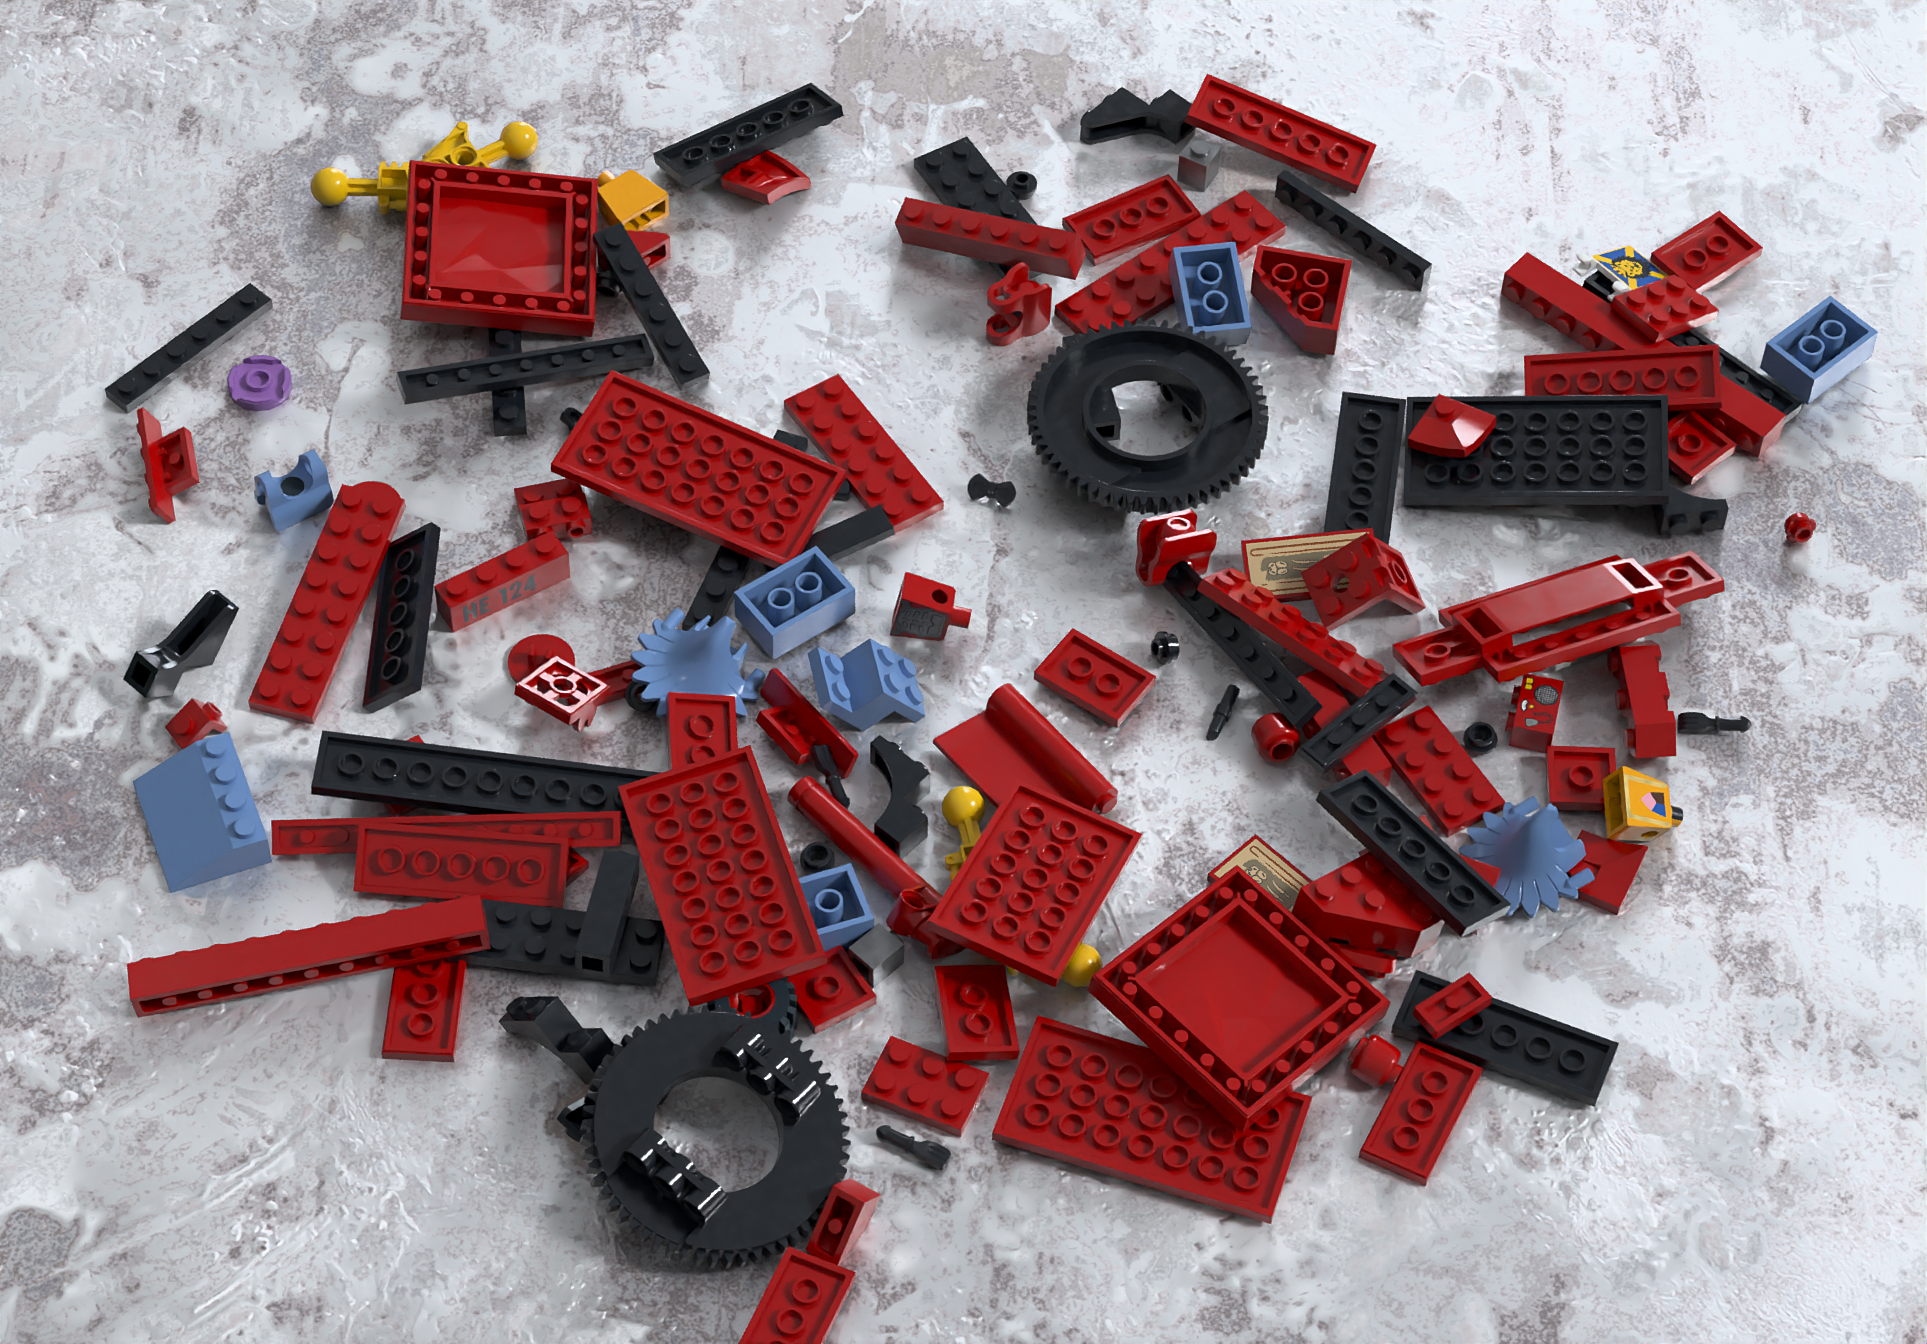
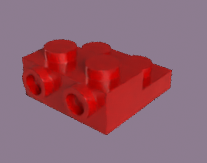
[514,478,593,542]

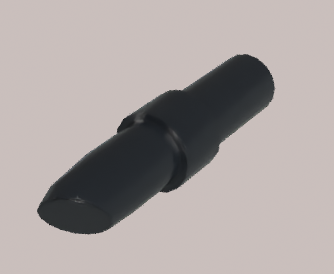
[1206,684,1240,741]

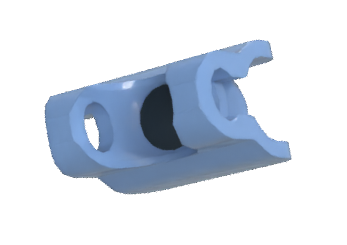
[254,449,334,531]

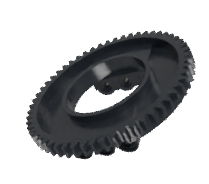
[1027,318,1269,515]
[579,1005,851,1269]

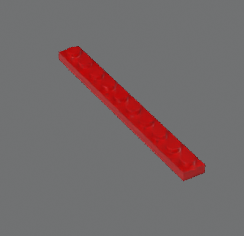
[271,811,622,855]

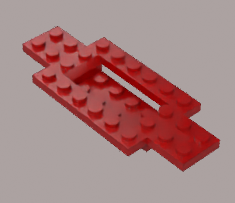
[1392,551,1725,687]

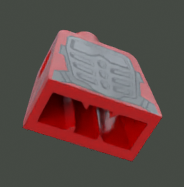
[890,572,972,641]

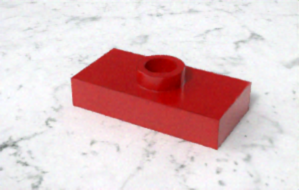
[1413,972,1492,1040]

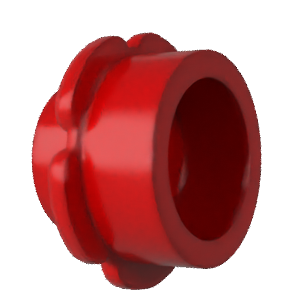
[1784,512,1816,543]

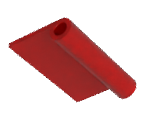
[933,683,1118,814]

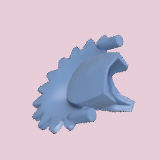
[630,608,766,718]
[1459,796,1595,918]

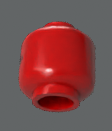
[1251,712,1300,763]
[1347,1034,1403,1088]

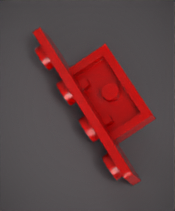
[136,407,200,524]
[756,668,859,779]

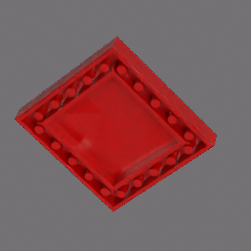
[400,160,598,337]
[1087,865,1391,1133]

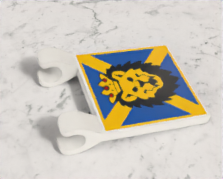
[1572,244,1668,302]

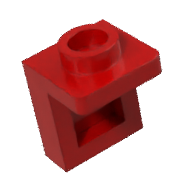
[165,698,228,750]

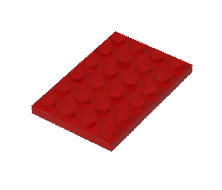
[926,778,1142,988]

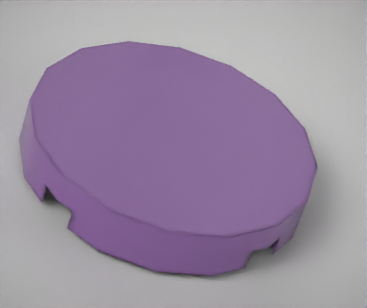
[227,355,293,411]

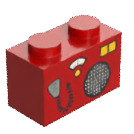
[1505,674,1564,753]

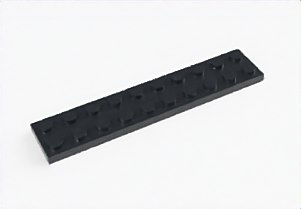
[311,730,660,834]

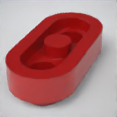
[1327,941,1397,978]

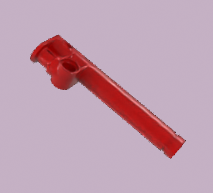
[787,776,967,960]

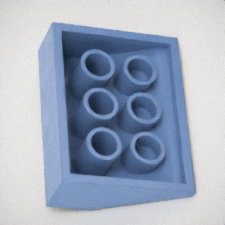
[133,732,272,893]

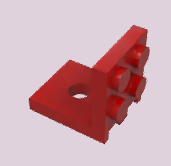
[1301,532,1426,632]

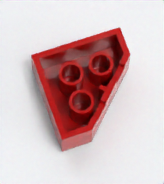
[1250,244,1352,355]
[1291,852,1444,958]

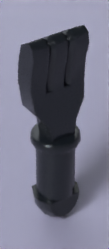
[1678,712,1752,734]
[810,745,850,809]
[876,1125,951,1170]

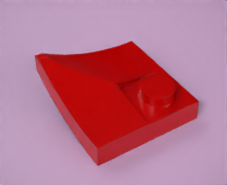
[721,150,811,205]
[1407,394,1496,457]
[1566,830,1648,915]

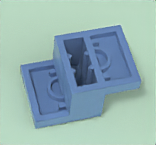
[807,638,926,731]

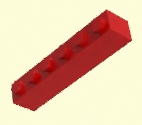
[895,197,1086,280]

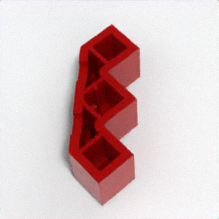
[1607,640,1676,758]

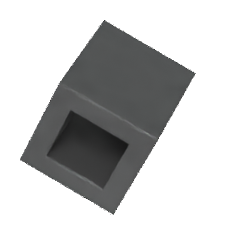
[1177,136,1221,192]
[849,923,904,988]

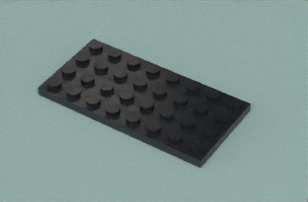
[1404,395,1669,505]

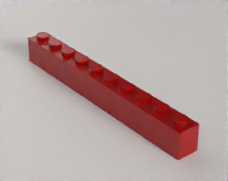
[1501,252,1786,458]
[127,894,491,1018]

